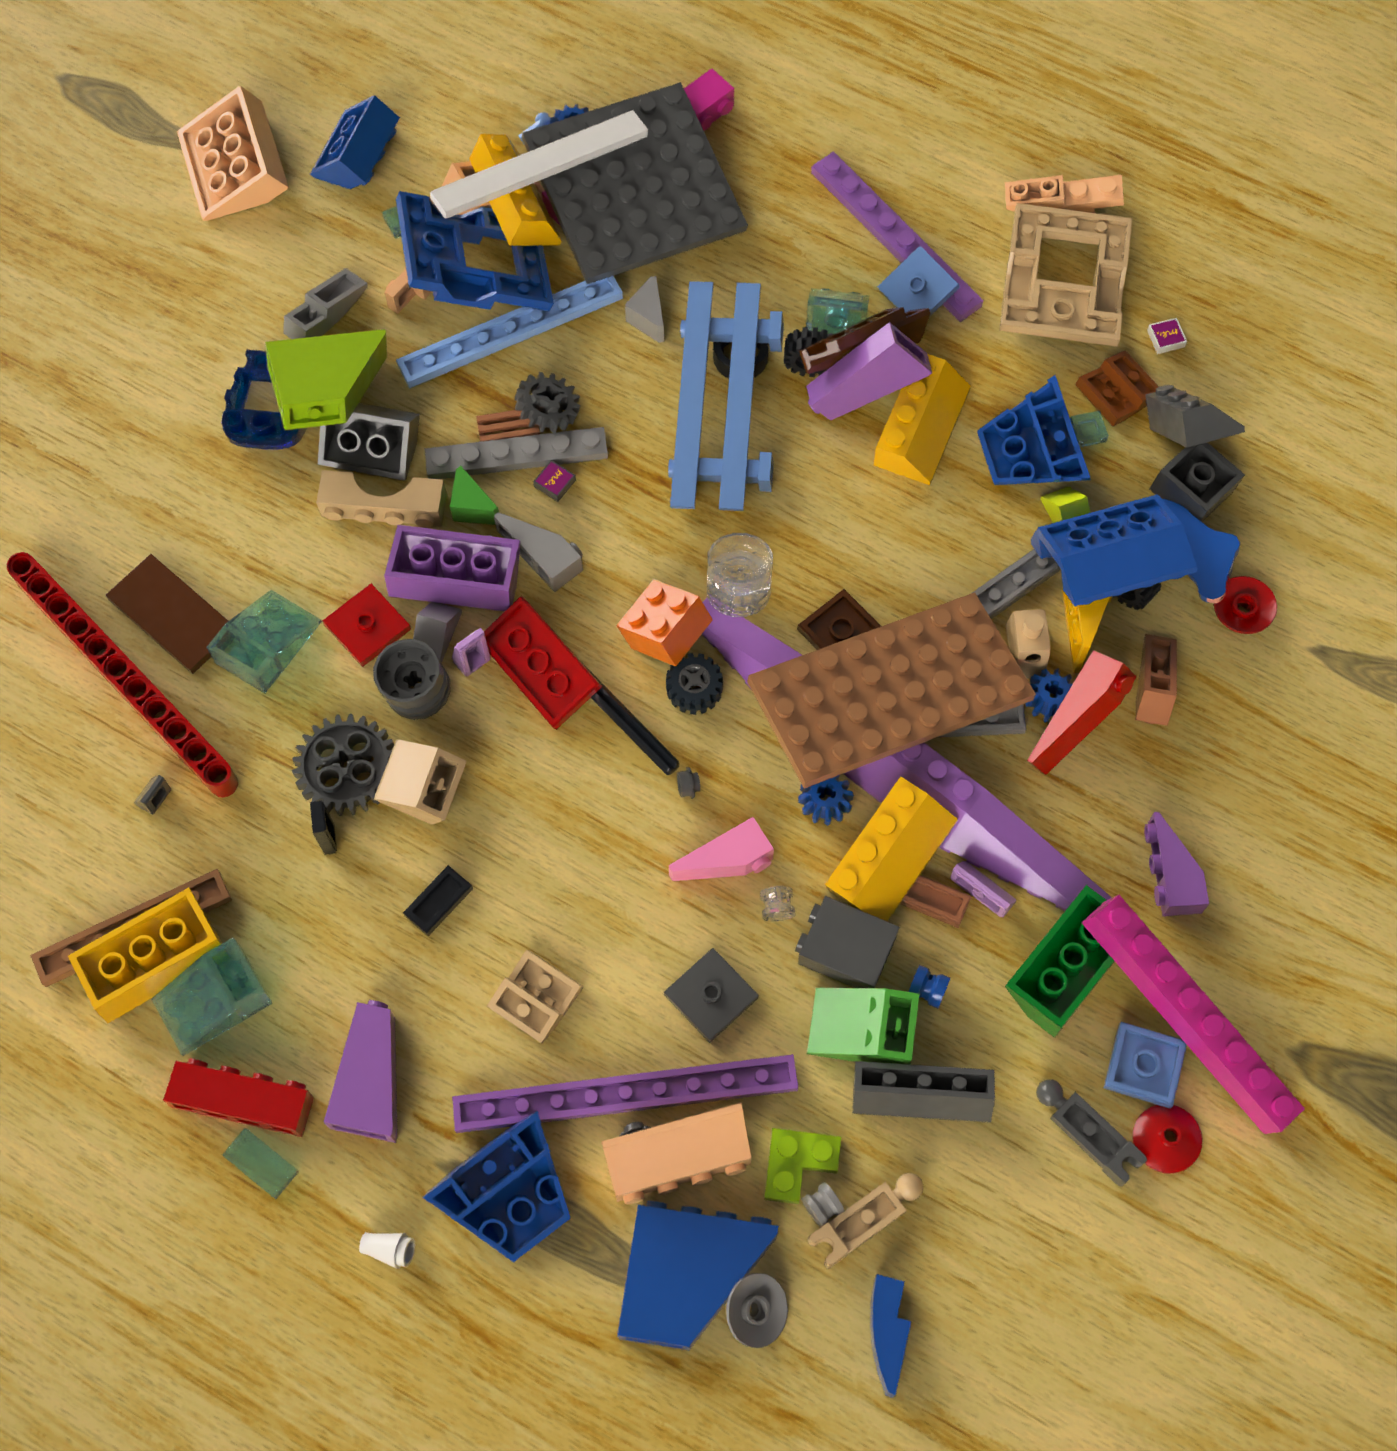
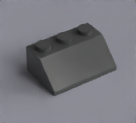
[1145,385,1245,448]
[317,403,420,481]

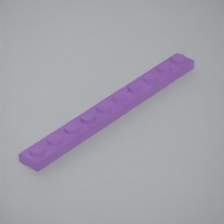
[452,1054,798,1133]

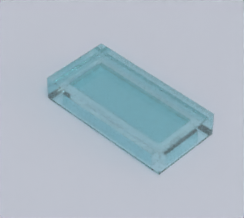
[222,1128,299,1199]

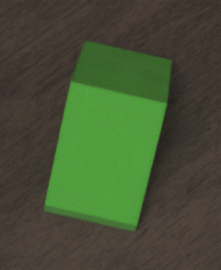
[450,466,499,525]

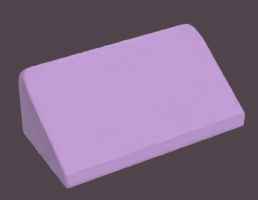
[950,861,1016,918]

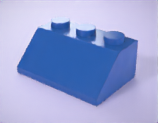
[310,95,400,189]

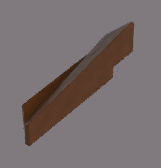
[799,307,931,374]

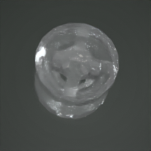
[760,886,795,921]

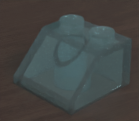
[806,288,870,335]

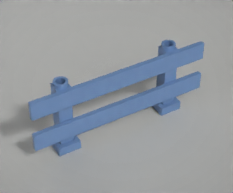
[668,281,784,511]

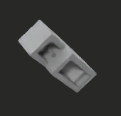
[283,268,368,339]

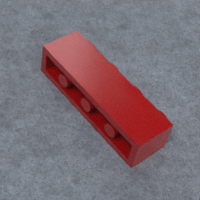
[163,1058,314,1137]

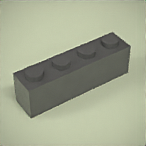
[852,1061,995,1122]

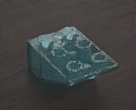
[206,590,322,694]
[151,937,273,1056]

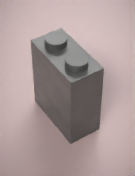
[795,896,900,988]

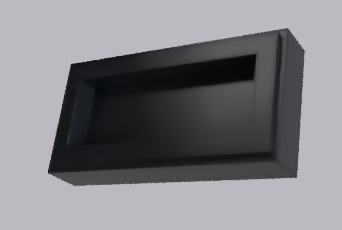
[310,801,337,855]
[403,865,473,936]

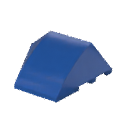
[977,375,1091,485]
[422,1111,571,1262]

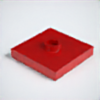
[322,583,411,667]

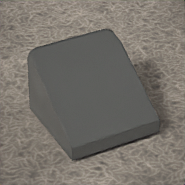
[134,775,171,815]

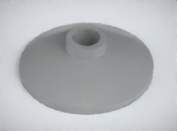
[726,1273,788,1348]

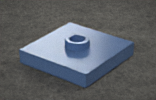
[877,246,960,316]
[1103,1022,1187,1109]

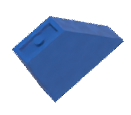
[617,1201,778,1350]

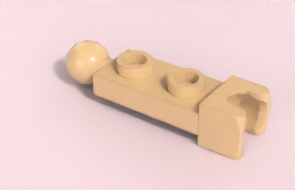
[807,1173,923,1269]

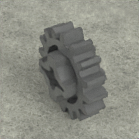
[514,372,580,433]

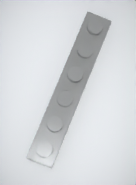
[424,427,608,479]

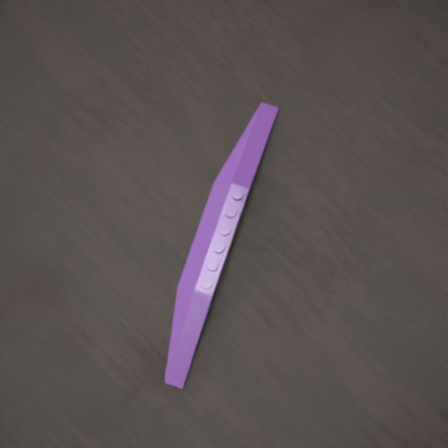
[702,596,1112,911]

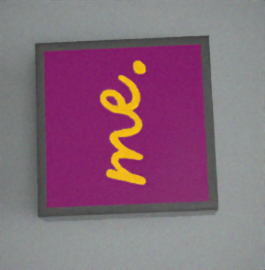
[533,460,576,502]

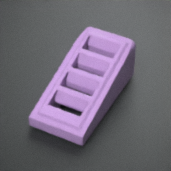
[452,628,491,677]

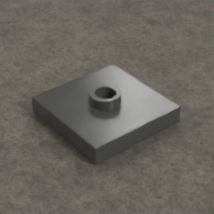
[664,948,759,1043]

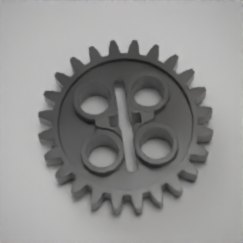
[292,714,394,816]

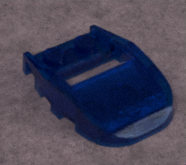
[221,350,307,450]

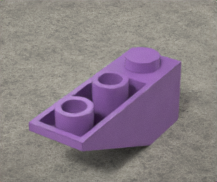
[1144,812,1209,916]

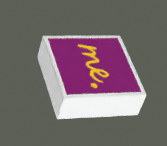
[1147,318,1187,354]

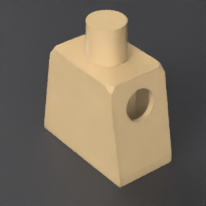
[1006,609,1051,679]

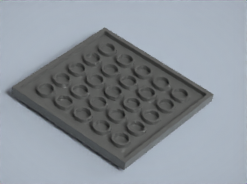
[522,82,748,284]

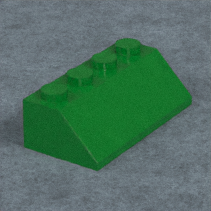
[1005,885,1115,1038]

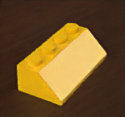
[469,134,562,246]
[873,354,971,485]
[825,776,958,922]
[68,887,228,1024]

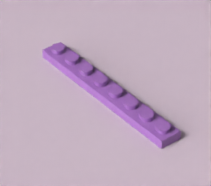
[811,151,983,322]

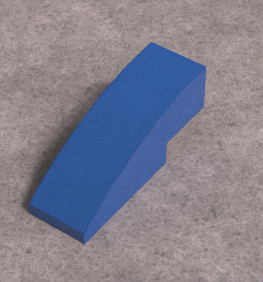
[870,1274,911,1398]

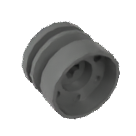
[373,639,451,720]

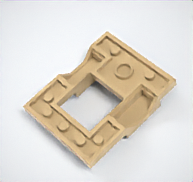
[999,203,1132,347]

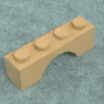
[316,470,447,528]

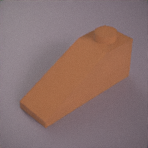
[1135,634,1177,726]

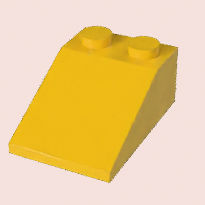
[1062,586,1112,673]

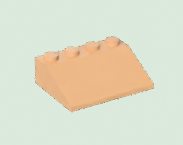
[177,86,289,221]
[601,1103,751,1204]

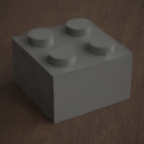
[1149,442,1245,522]

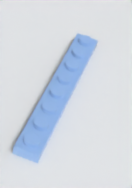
[396,276,623,389]

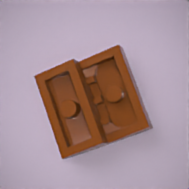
[1075,350,1159,426]

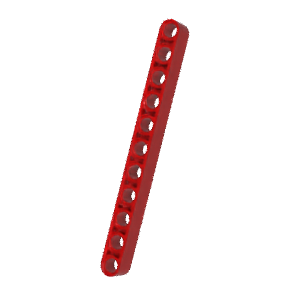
[6,552,238,798]

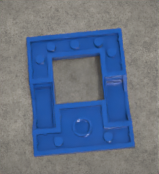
[396,191,554,311]

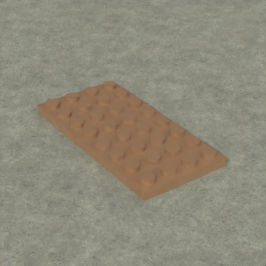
[747,592,1036,788]

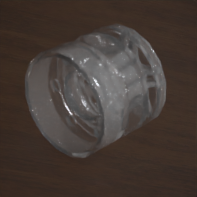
[707,533,773,617]

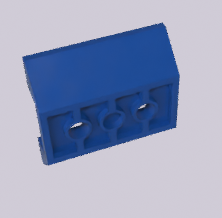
[1030,494,1197,606]

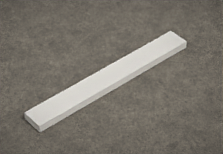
[430,110,648,219]

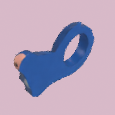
[1162,499,1240,603]

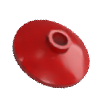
[1213,576,1277,634]
[1132,1105,1202,1174]

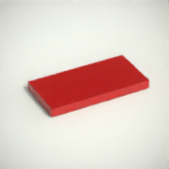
[484,596,602,730]

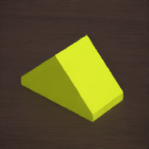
[1041,486,1091,523]

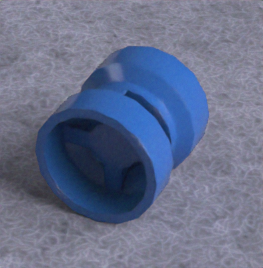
[908,965,951,1009]

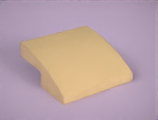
[487,950,584,1043]

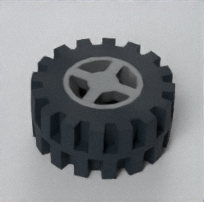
[666,653,723,715]

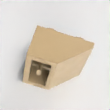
[374,739,467,825]

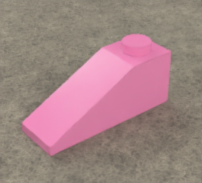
[668,817,774,881]

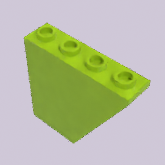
[265,329,387,430]

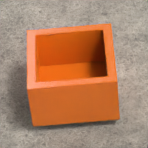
[616,579,713,667]

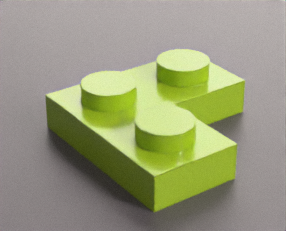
[764,1128,841,1204]

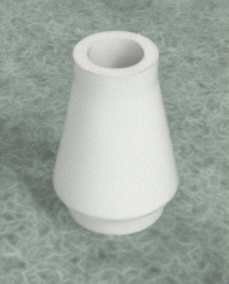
[359,1232,415,1269]

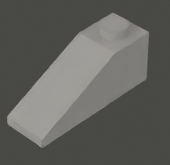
[494,512,583,592]

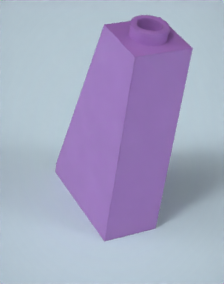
[807,322,932,421]
[324,1000,398,1143]

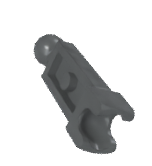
[1036,1079,1147,1187]

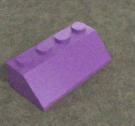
[384,525,520,611]

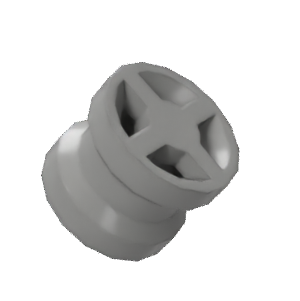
[801,1182,845,1227]

